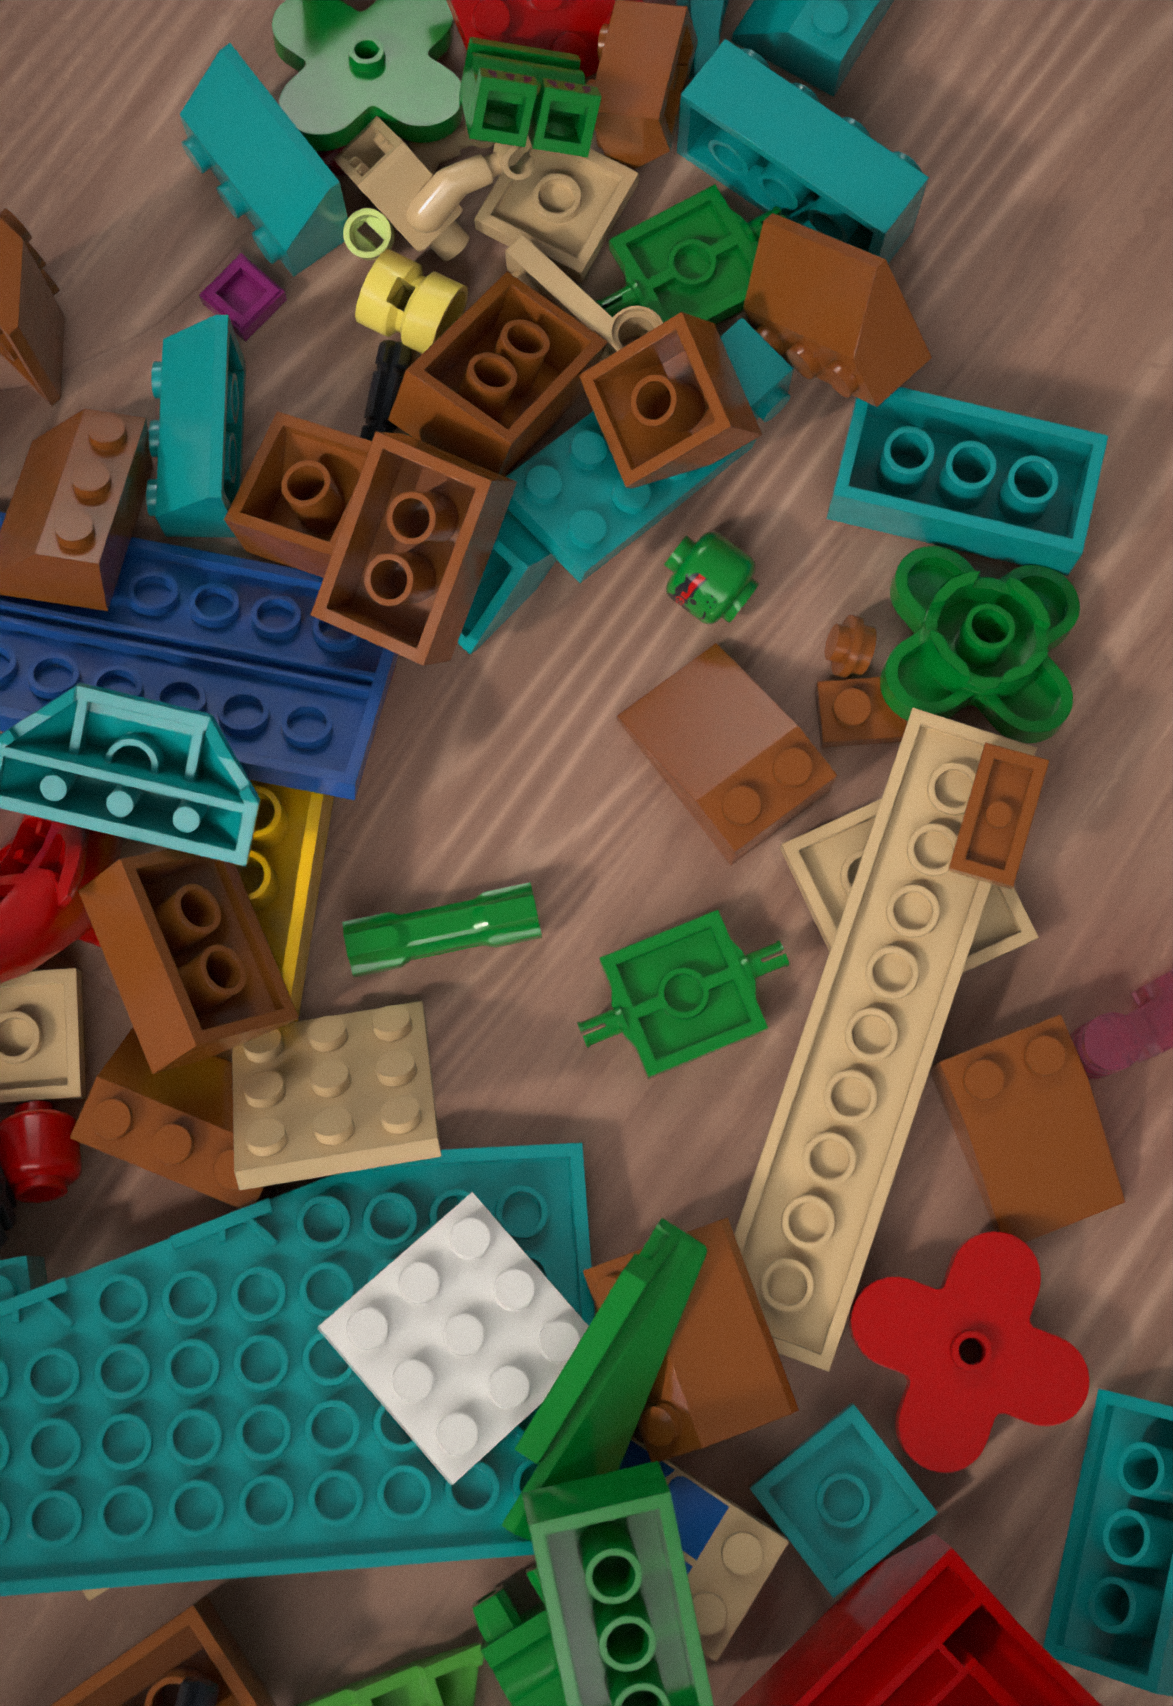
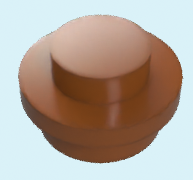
[825,614,877,678]

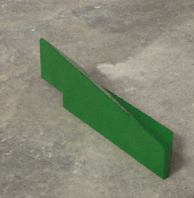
[501,1218,707,1541]

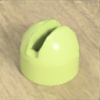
[343,208,395,260]

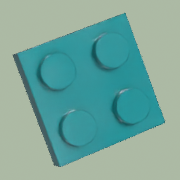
[748,1403,938,1598]

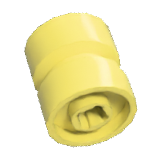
[355,249,468,354]

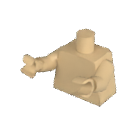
[333,116,534,261]

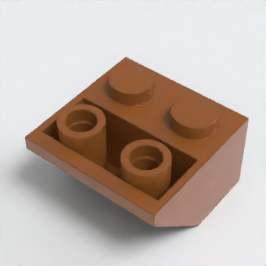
[586,0,698,170]

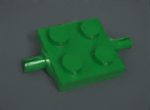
[596,184,785,325]
[577,910,789,1079]

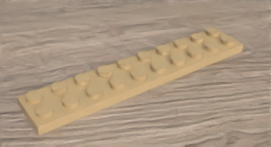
[734,708,1037,1372]

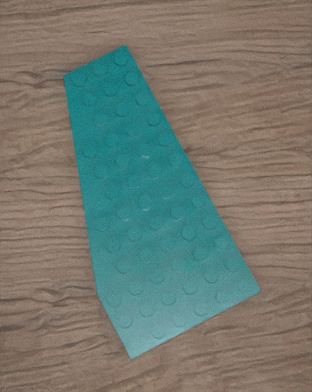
[0,1143,595,1596]

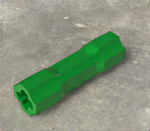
[342,882,542,978]

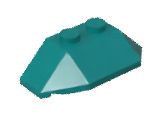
[0,683,261,866]

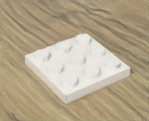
[317,1192,589,1485]

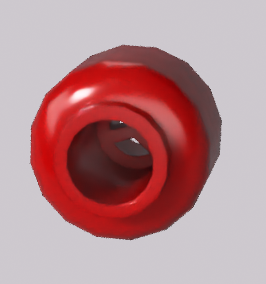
[0,1101,82,1203]

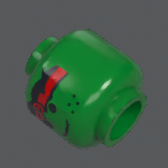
[664,531,760,624]

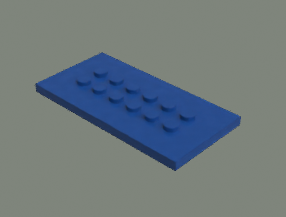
[0,512,398,800]

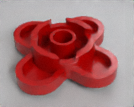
[849,1231,1090,1473]

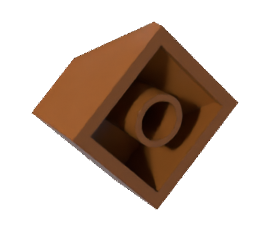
[579,312,763,489]
[224,411,372,578]

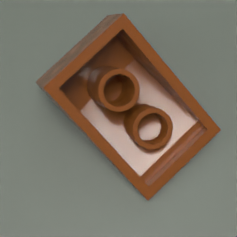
[617,643,838,865]
[929,1014,1125,1243]

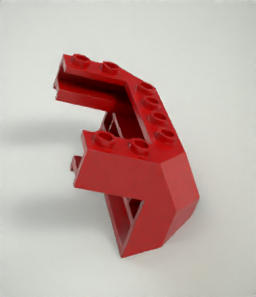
[733,1533,1102,1706]

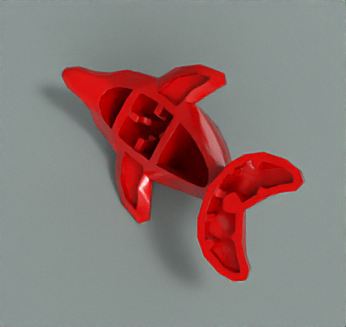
[0,814,124,984]

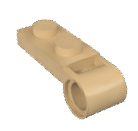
[505,234,663,360]

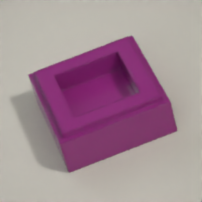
[199,253,287,342]

